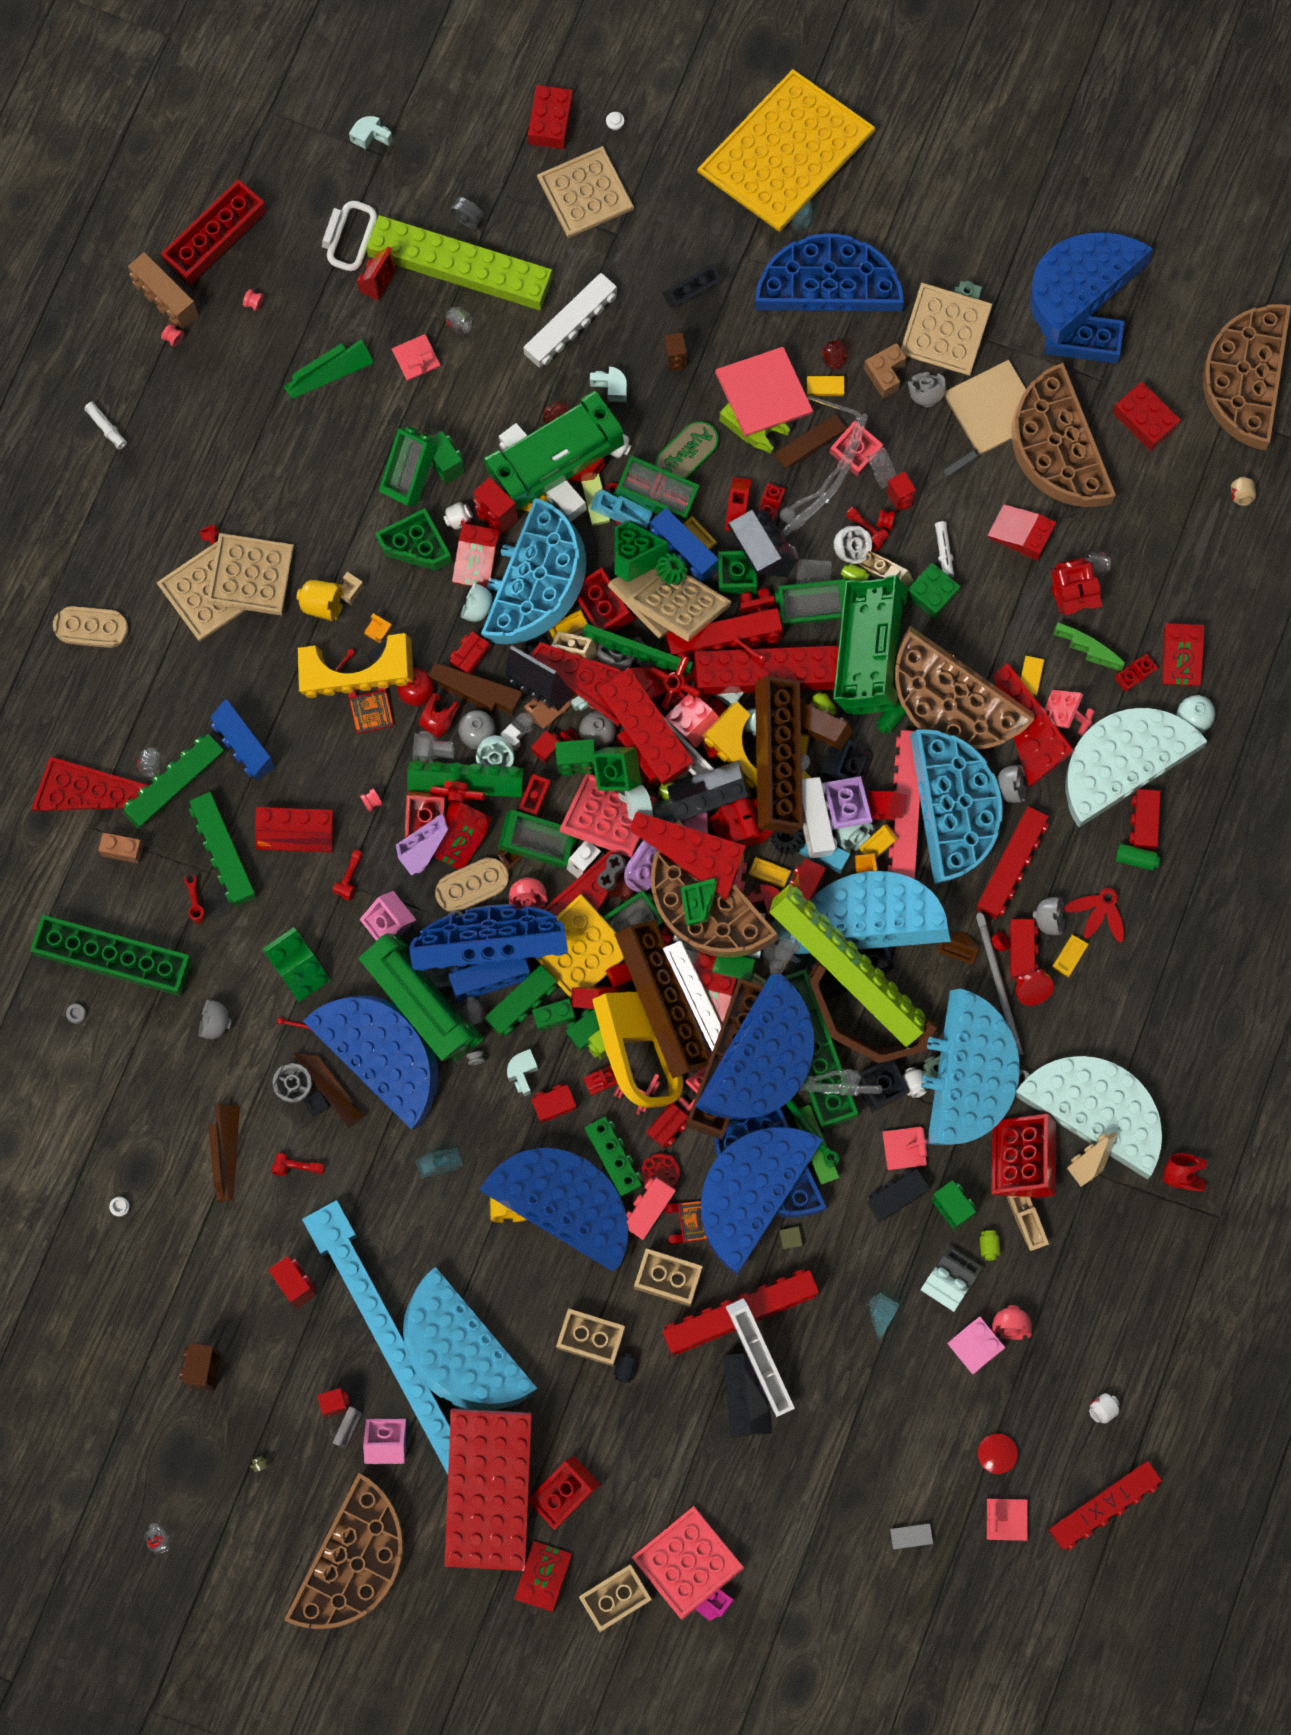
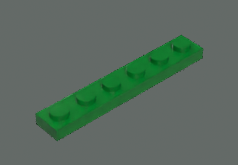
[582,624,693,676]

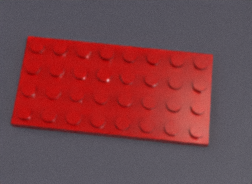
[445,1409,532,1571]

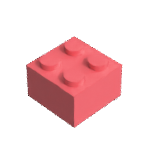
[829,421,883,477]
[665,693,719,748]

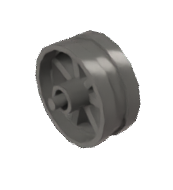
[449,197,484,229]

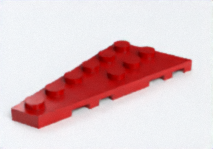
[530,642,654,727]
[993,663,1075,787]
[31,757,149,811]
[630,812,746,901]
[543,850,627,916]

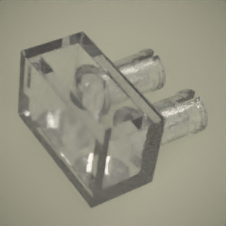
[412,731,454,763]

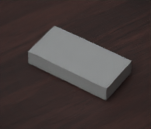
[333,1406,362,1449]
[890,1524,933,1550]

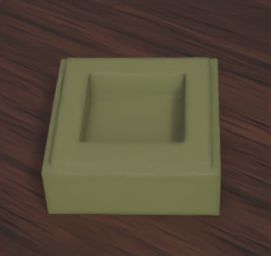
[779,1226,803,1250]

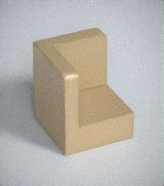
[340,572,364,605]

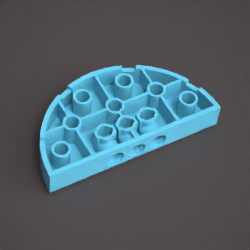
[910,730,1002,885]
[793,871,951,954]
[403,1267,537,1411]

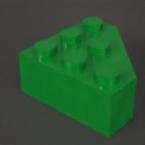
[375,508,452,571]
[614,520,668,582]

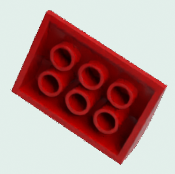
[991,1114,1056,1198]

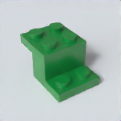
[262,927,331,1002]

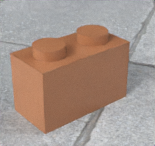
[98,833,144,864]

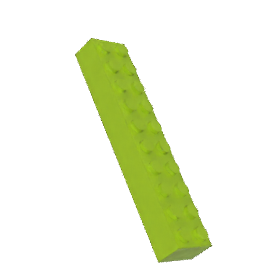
[366,215,553,311]
[769,884,926,1047]

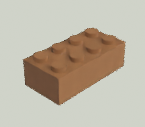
[128,252,199,330]

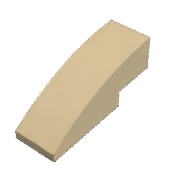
[1006,1196,1049,1251]

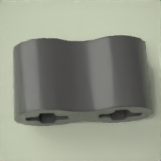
[597,854,626,891]

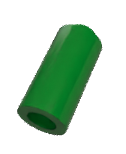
[876,697,906,734]
[1115,843,1160,871]

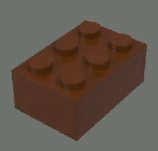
[179,1343,220,1392]

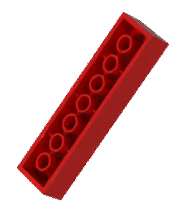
[692,646,839,695]
[662,1269,819,1357]

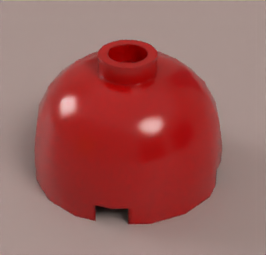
[397,668,435,707]

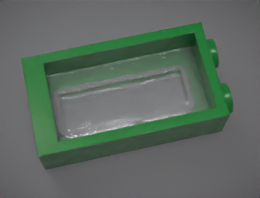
[379,426,438,506]
[774,579,846,626]
[498,810,577,868]
[603,890,665,933]

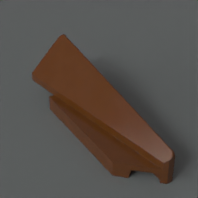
[428,663,522,717]
[293,1052,364,1128]
[209,1104,240,1202]

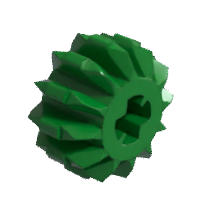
[655,553,688,586]

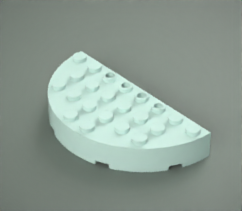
[1065,708,1207,828]
[1015,1056,1162,1179]

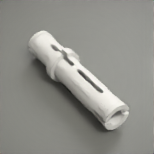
[84,402,127,450]
[935,521,954,578]

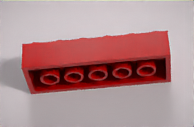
[161,179,267,286]
[666,608,783,661]
[597,668,696,786]

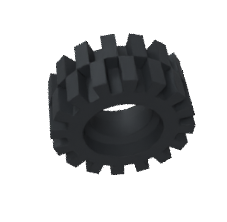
[770,828,806,855]

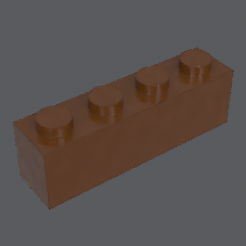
[800,699,853,750]

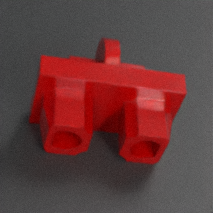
[740,588,775,614]
[583,1065,618,1096]

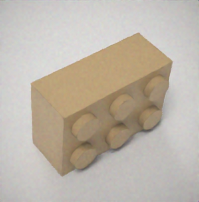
[634,1249,703,1307]
[556,1309,625,1367]
[579,1564,652,1633]

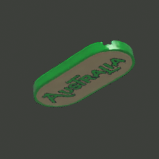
[655,421,718,480]

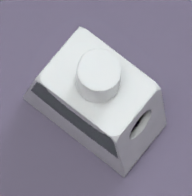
[567,841,605,879]

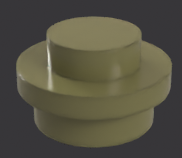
[249,1455,269,1472]

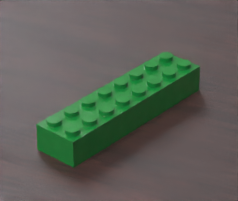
[30,915,192,997]
[784,969,858,1130]

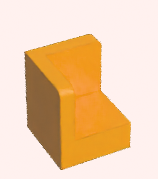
[364,613,393,643]
[855,853,877,874]

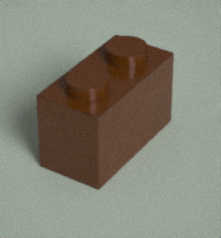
[664,333,687,371]

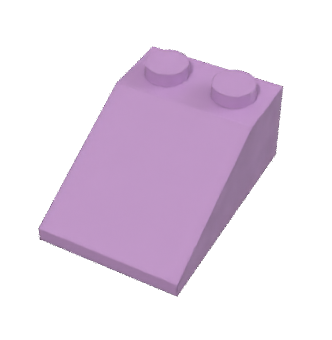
[823,776,872,829]
[396,813,448,876]

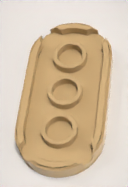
[53,606,129,648]
[435,858,509,912]

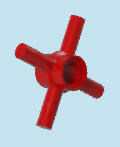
[649,655,701,710]
[430,781,486,805]

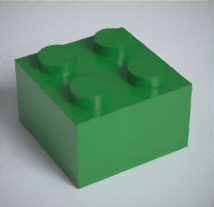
[431,431,465,485]
[718,551,757,595]
[907,563,961,620]
[555,739,594,777]
[592,747,642,791]
[931,1180,976,1231]

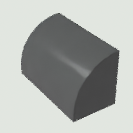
[936,1246,983,1293]

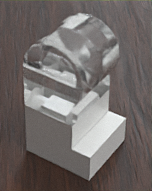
[501,713,534,751]

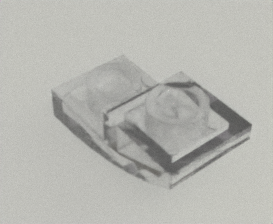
[867,447,897,489]

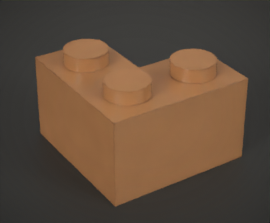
[864,343,906,399]

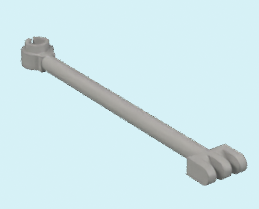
[976,913,1023,1055]

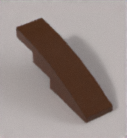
[775,415,847,469]

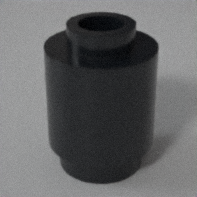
[614,1353,637,1383]

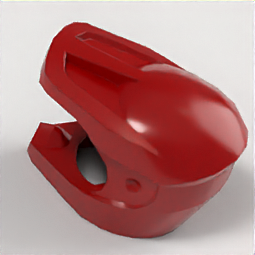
[419,693,460,738]
[1162,1153,1207,1192]

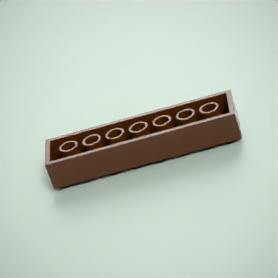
[755,676,803,834]
[614,920,710,1079]
[685,978,763,1140]

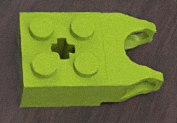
[719,403,790,454]

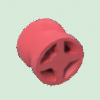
[243,289,264,312]
[161,323,184,347]
[360,788,382,812]

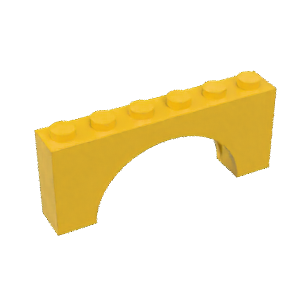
[298,633,413,698]
[702,701,811,791]

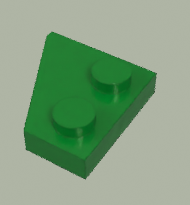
[681,878,718,926]

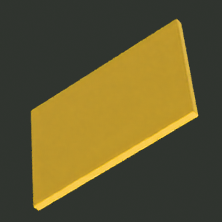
[697,69,876,232]

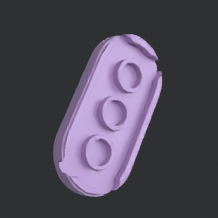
[624,841,657,892]

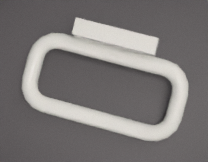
[322,201,377,271]

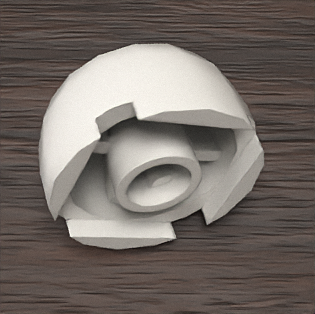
[834,526,872,564]

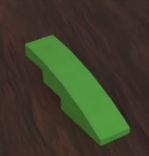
[1053,622,1125,671]
[791,1105,839,1185]

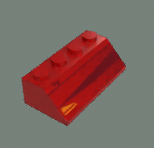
[255,807,335,853]

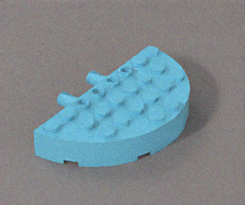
[481,498,586,644]
[921,989,1020,1145]

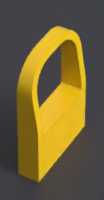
[592,992,683,1108]

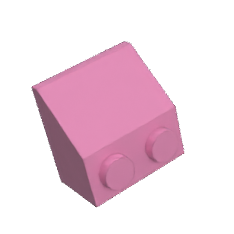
[360,891,416,941]
[947,1317,1005,1375]
[363,1419,406,1464]

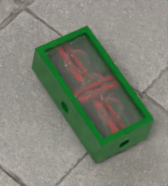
[614,455,699,524]

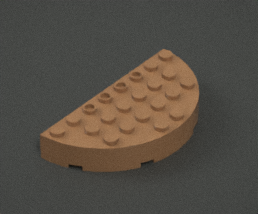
[1203,304,1291,451]
[1011,363,1116,507]
[895,626,1034,749]
[651,820,779,957]
[284,1473,404,1629]

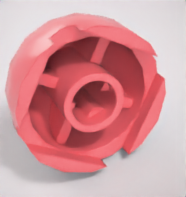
[509,877,548,909]
[992,1305,1032,1340]

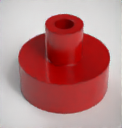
[199,525,219,544]
[991,932,1010,952]

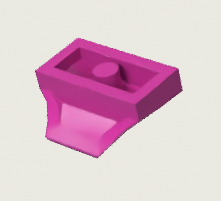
[695,1589,734,1621]

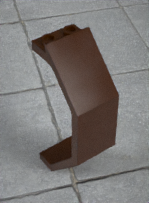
[809,960,937,1063]

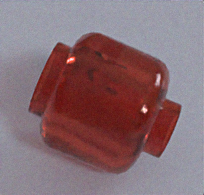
[823,341,847,370]
[543,401,570,424]

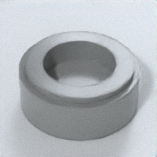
[66,1004,87,1024]

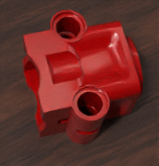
[1050,558,1102,615]
[709,798,774,850]

